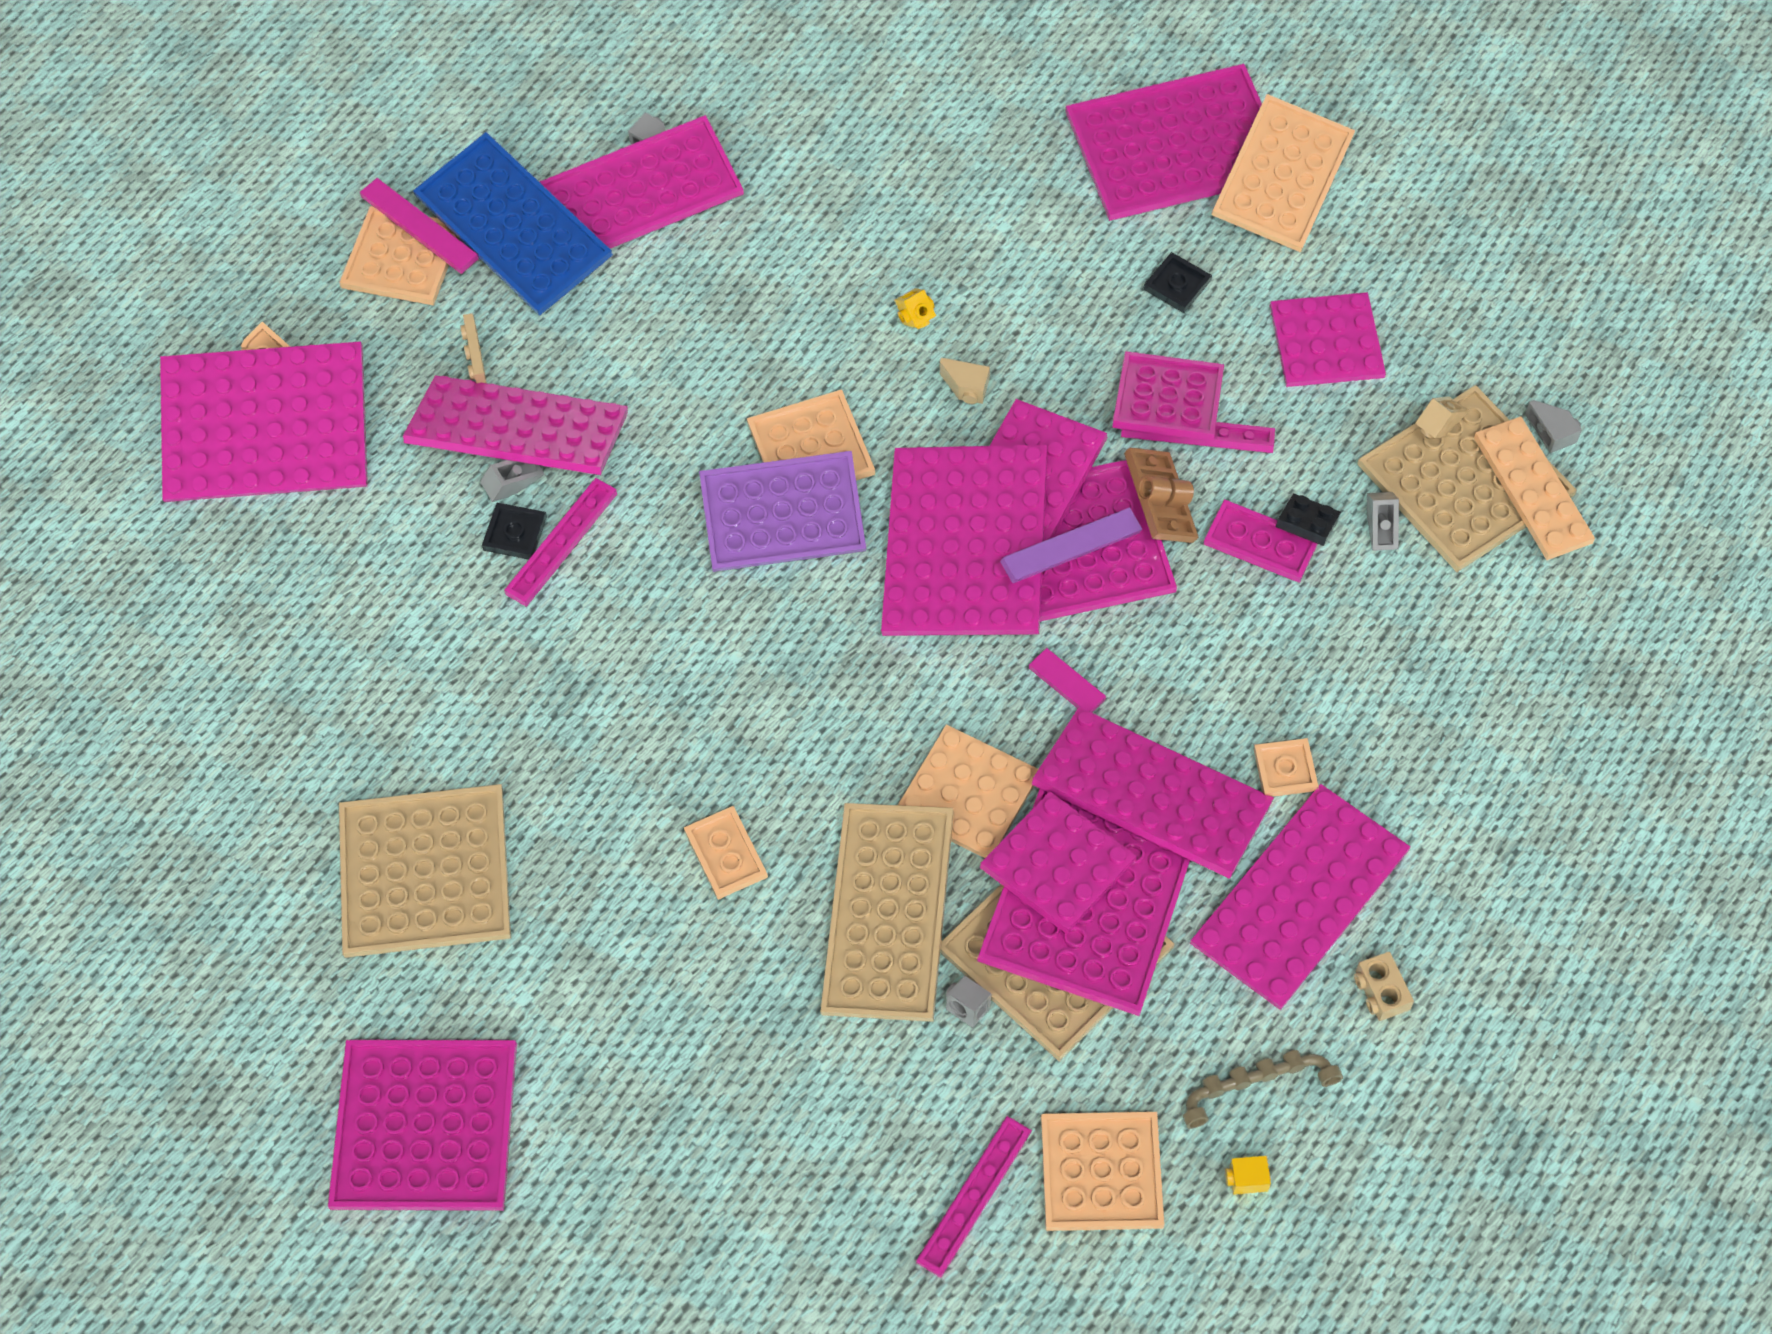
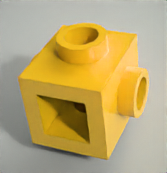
[895,288,936,329]

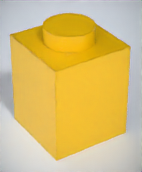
[1225,1156,1271,1195]

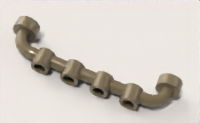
[1183,1050,1343,1129]

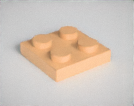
[1253,738,1319,797]

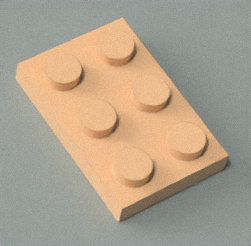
[684,806,768,900]

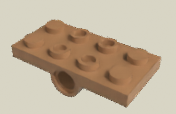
[1124,447,1199,543]

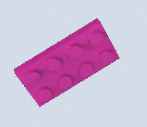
[1204,499,1318,583]

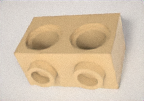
[1354,951,1414,1021]

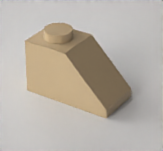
[940,358,990,404]
[1415,396,1469,439]

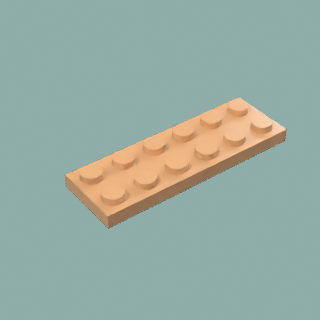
[1474,416,1595,560]

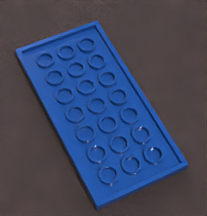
[413,132,613,316]

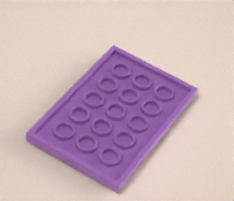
[699,451,866,572]

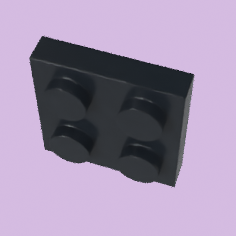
[1143,252,1212,313]
[1276,493,1341,546]
[482,502,547,560]

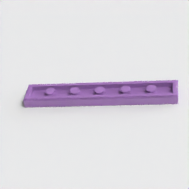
[1000,508,1142,583]

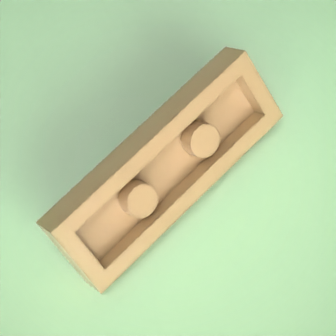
[460,313,487,383]

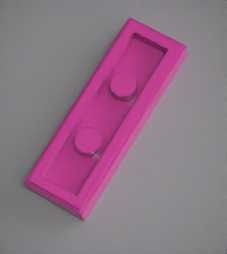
[1029,648,1106,713]

